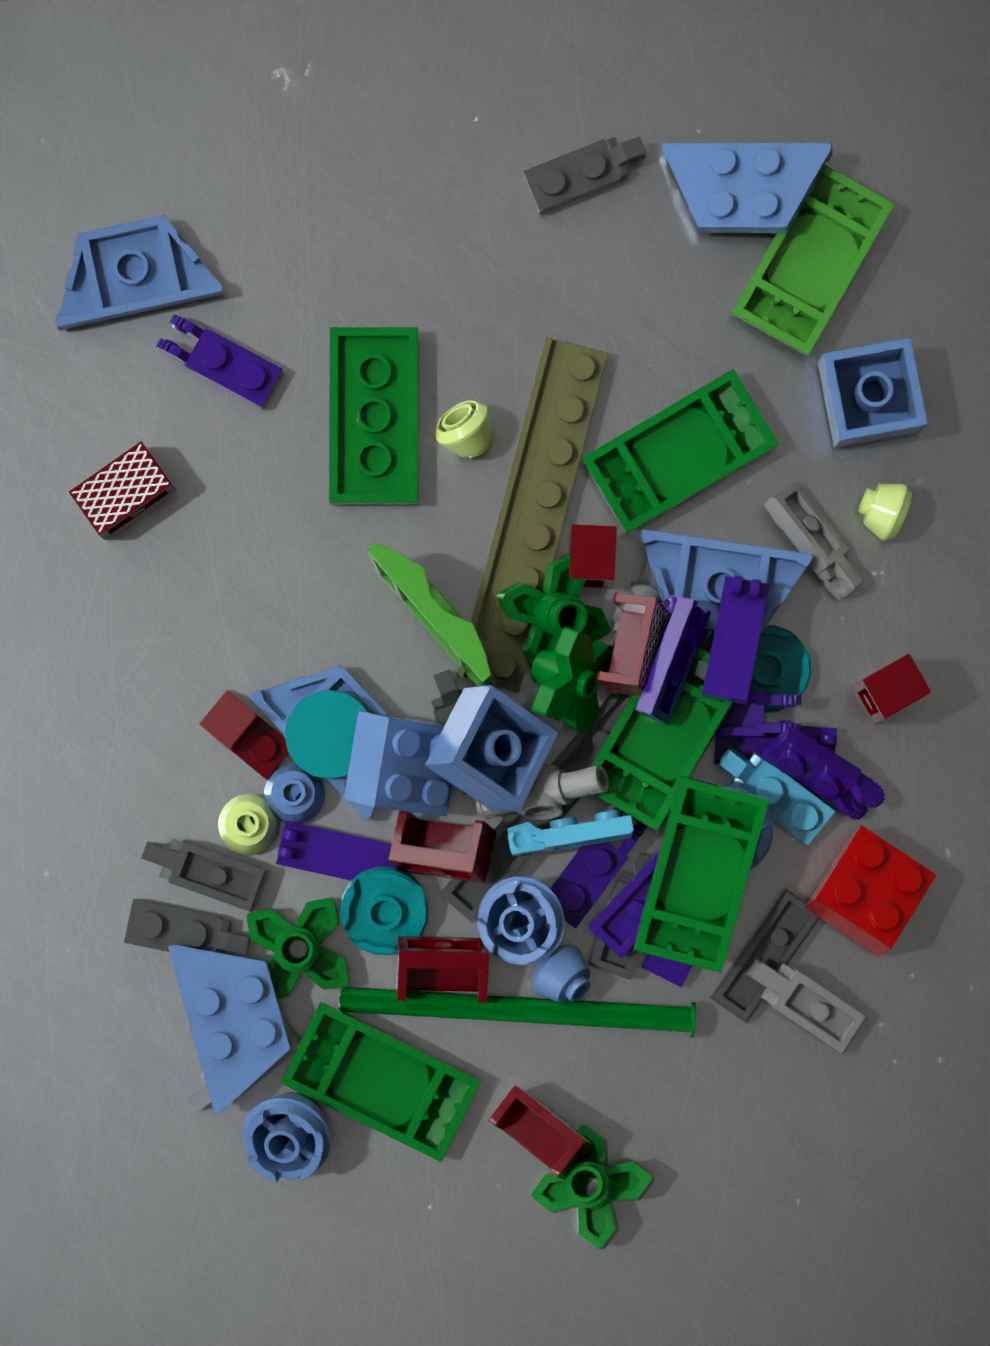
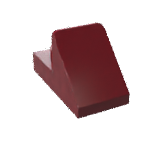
[199,690,289,780]

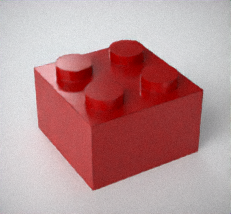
[804,825,937,957]

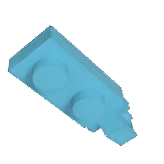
[719,746,836,845]
[508,810,634,857]

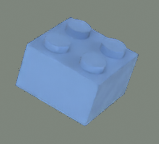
[818,337,928,448]
[425,685,559,812]
[344,711,452,816]

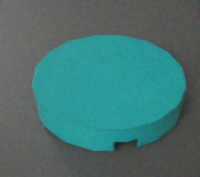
[749,625,812,713]
[285,690,367,780]
[340,866,428,955]

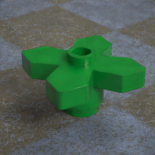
[497,554,611,669]
[531,627,614,733]
[246,898,350,999]
[531,1125,655,1250]

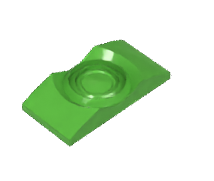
[731,164,895,357]
[366,543,497,689]

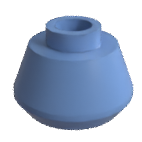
[264,763,325,823]
[533,945,590,1003]

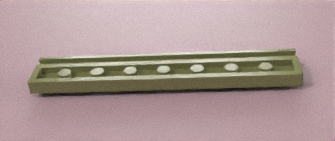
[457,337,608,693]

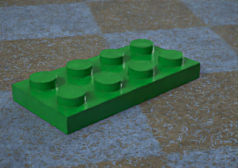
[329,327,418,505]

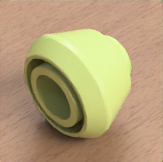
[436,400,493,458]
[858,483,913,541]
[218,794,279,855]

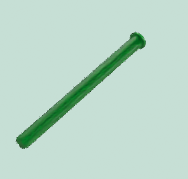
[339,987,696,1038]

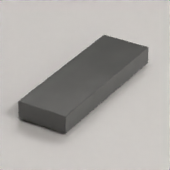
[709,888,820,1024]

